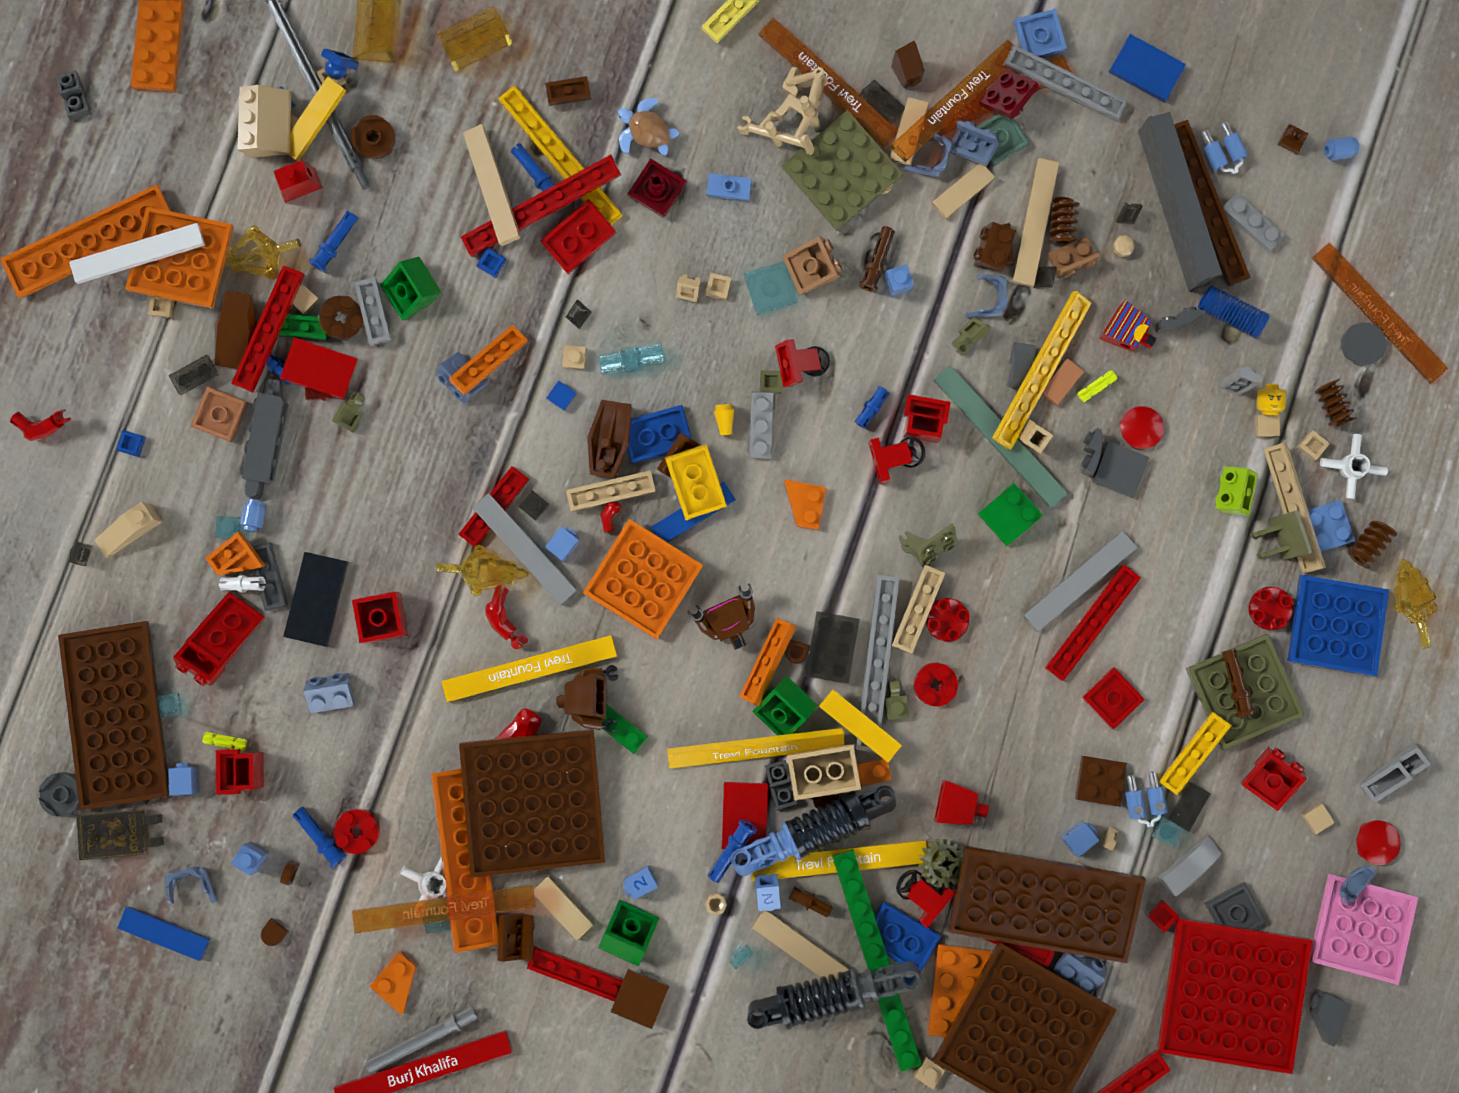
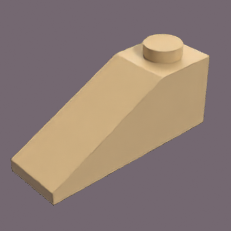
[95,502,163,558]

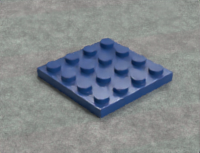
[1287,575,1389,676]

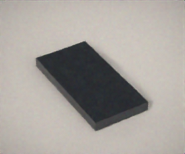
[283,552,348,647]

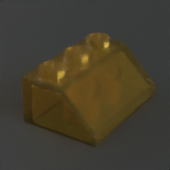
[352,0,401,63]
[436,6,512,72]

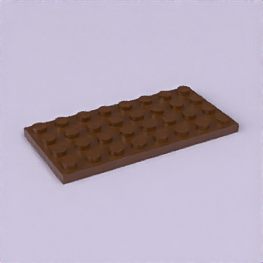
[58,621,171,810]
[948,846,1146,963]

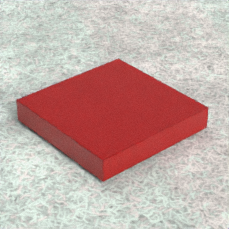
[1081,667,1145,730]

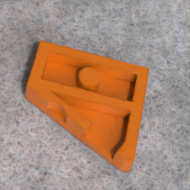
[784,480,826,530]
[205,532,266,576]
[369,951,417,1015]

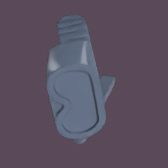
[904,130,952,177]
[966,274,1008,319]
[1340,865,1377,905]
[165,867,218,905]

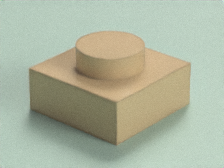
[562,345,586,370]
[914,1056,945,1089]

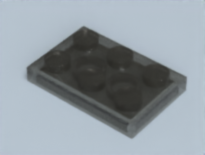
[805,611,860,684]

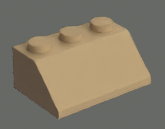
[238,85,291,158]
[787,744,861,800]

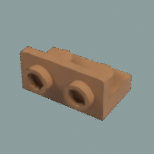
[1047,236,1101,278]

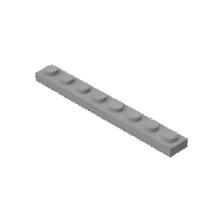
[855,575,899,752]

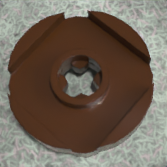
[351,115,396,159]
[318,295,363,340]

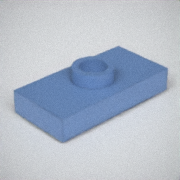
[706,173,752,201]

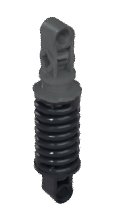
[747,961,921,1030]

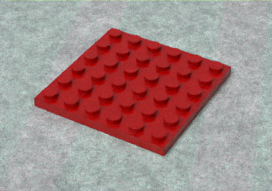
[1157,918,1312,1074]

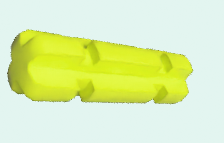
[1077,370,1117,402]
[202,732,247,751]

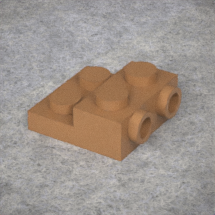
[782,236,843,295]

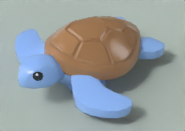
[618,98,679,156]

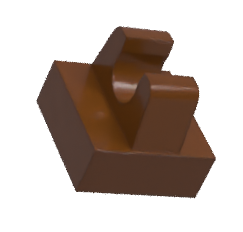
[1277,124,1309,154]

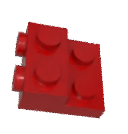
[173,643,239,686]
[1241,747,1307,811]

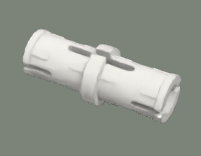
[219,575,266,593]

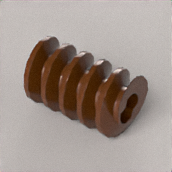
[1049,197,1080,245]
[1315,378,1357,427]
[1348,521,1397,569]

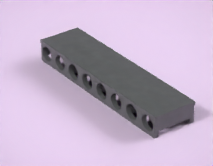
[1138,112,1222,291]

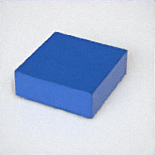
[476,248,507,278]
[546,380,577,411]
[116,430,146,457]

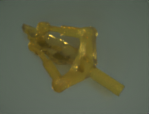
[224,226,301,279]
[435,545,529,596]
[1394,559,1437,649]

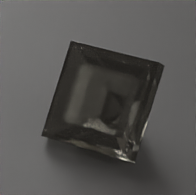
[1116,203,1143,225]
[1034,266,1057,289]
[565,300,592,329]

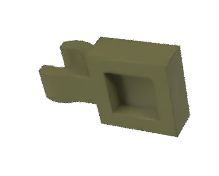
[952,317,990,356]
[760,370,782,410]
[332,391,366,432]
[884,681,909,720]

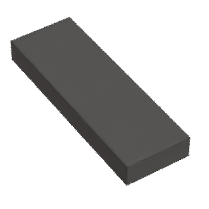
[253,542,288,611]

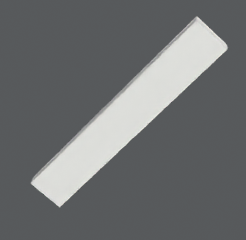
[69,223,205,284]

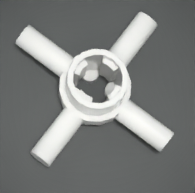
[1320,434,1388,500]
[400,858,447,918]

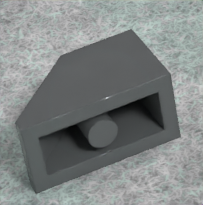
[1310,990,1351,1047]

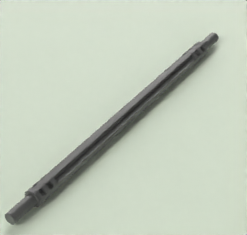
[266,0,370,190]

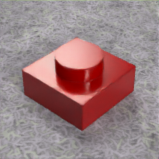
[1146,900,1180,933]

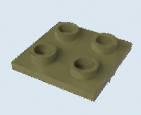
[1250,510,1312,560]
[899,523,957,567]

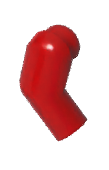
[601,502,621,533]

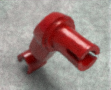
[10,409,71,441]
[485,585,528,649]

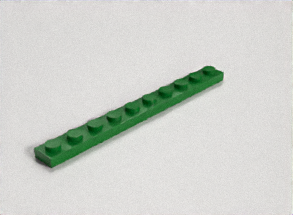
[832,849,922,1072]

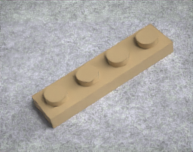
[566,470,656,512]
[891,565,945,654]

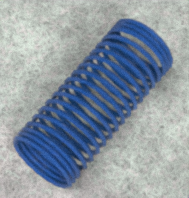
[1198,285,1270,338]

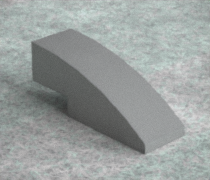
[1360,743,1431,803]
[1157,835,1222,897]

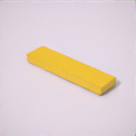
[289,77,347,161]
[819,689,902,762]
[1159,711,1232,795]

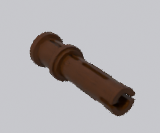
[859,226,895,292]
[1222,649,1256,717]

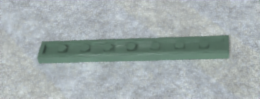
[933,366,1067,508]

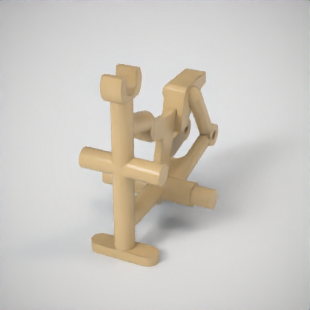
[737,67,828,155]

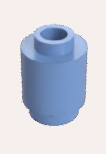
[1324,136,1359,161]
[240,499,266,532]

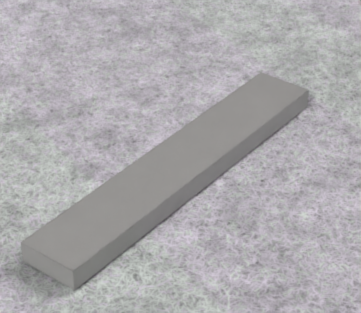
[1003,45,1128,121]
[472,493,577,605]
[1023,531,1137,632]

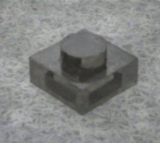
[519,490,550,521]
[69,541,93,566]

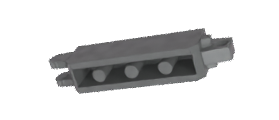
[240,379,289,500]

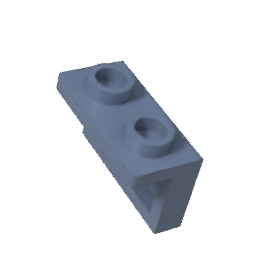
[950,120,999,167]
[436,351,488,405]
[303,673,355,713]
[1052,953,1107,994]

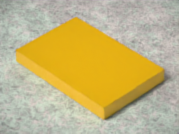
[665,444,727,520]

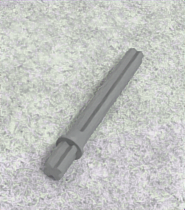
[365,1006,478,1073]

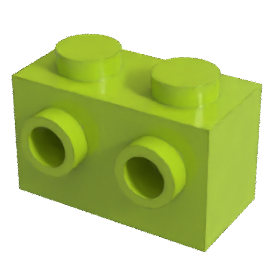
[1215,466,1258,516]

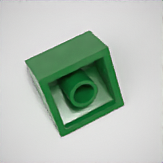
[380,257,442,321]
[977,483,1043,546]
[752,675,818,736]
[598,900,659,967]

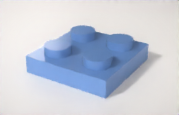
[1013,9,1067,58]
[1308,500,1355,552]

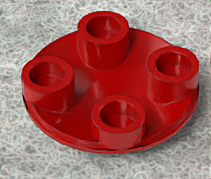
[1120,406,1164,449]
[1248,586,1293,630]
[926,598,970,642]
[1356,820,1401,865]

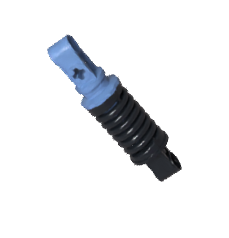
[731,785,897,876]

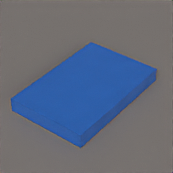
[1109,34,1186,103]
[627,405,692,464]
[874,901,941,973]

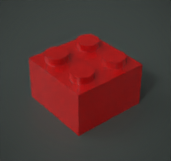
[352,591,408,644]

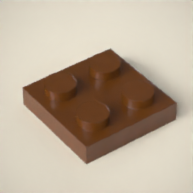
[1075,755,1127,807]

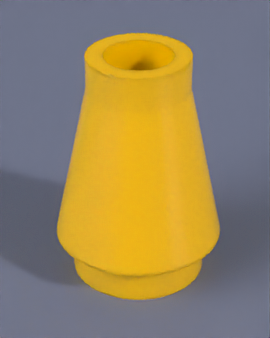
[713,404,735,435]

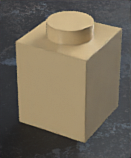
[1018,419,1053,454]

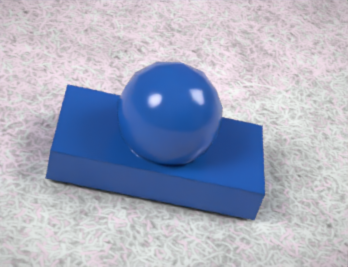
[321,48,359,80]

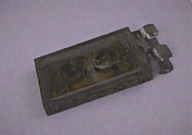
[77,809,164,860]

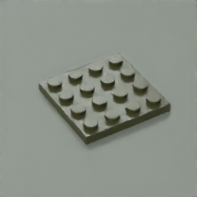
[782,110,903,231]
[1186,634,1304,750]

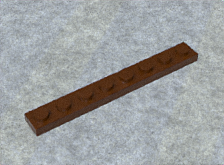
[1174,120,1251,287]

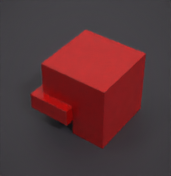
[903,394,951,443]
[216,749,264,795]

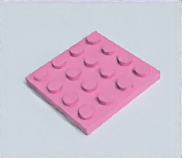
[1310,873,1418,985]

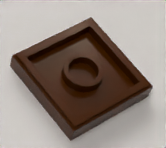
[611,969,669,1029]

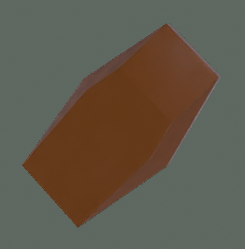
[215,290,257,369]
[587,400,632,479]

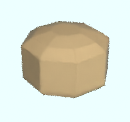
[1112,235,1135,258]
[705,892,727,916]

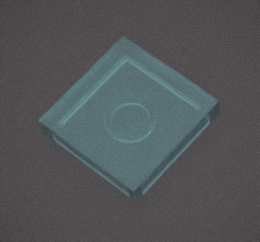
[744,261,798,315]

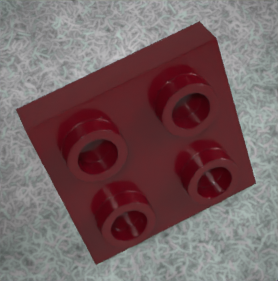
[978,69,1039,120]
[627,158,687,218]

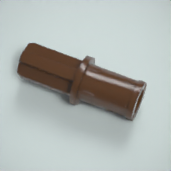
[788,886,833,917]

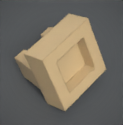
[676,274,701,302]

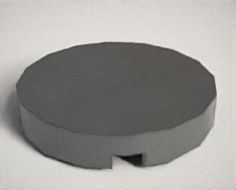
[1341,322,1386,366]
[39,772,79,817]

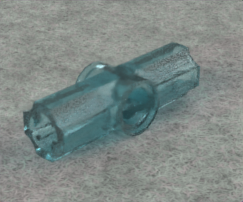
[598,343,665,375]

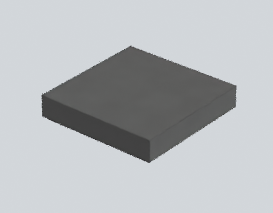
[1092,441,1149,498]
[1204,882,1266,930]

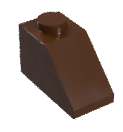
[891,41,925,88]

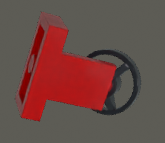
[775,339,830,388]
[868,437,925,484]
[896,870,955,928]

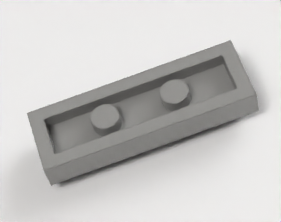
[1223,192,1285,253]
[354,277,392,346]
[1218,367,1262,395]
[749,391,773,458]

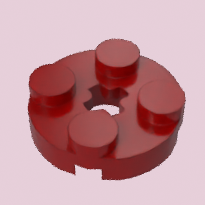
[913,663,958,707]
[334,809,380,854]

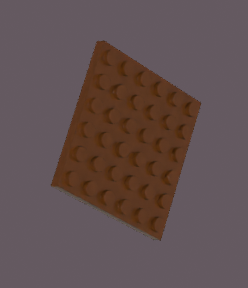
[459,729,605,878]
[932,941,1117,1093]

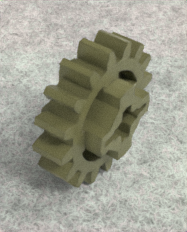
[919,839,963,888]

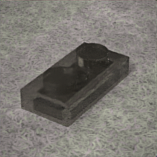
[859,79,905,124]
[168,354,219,396]
[1168,782,1211,832]

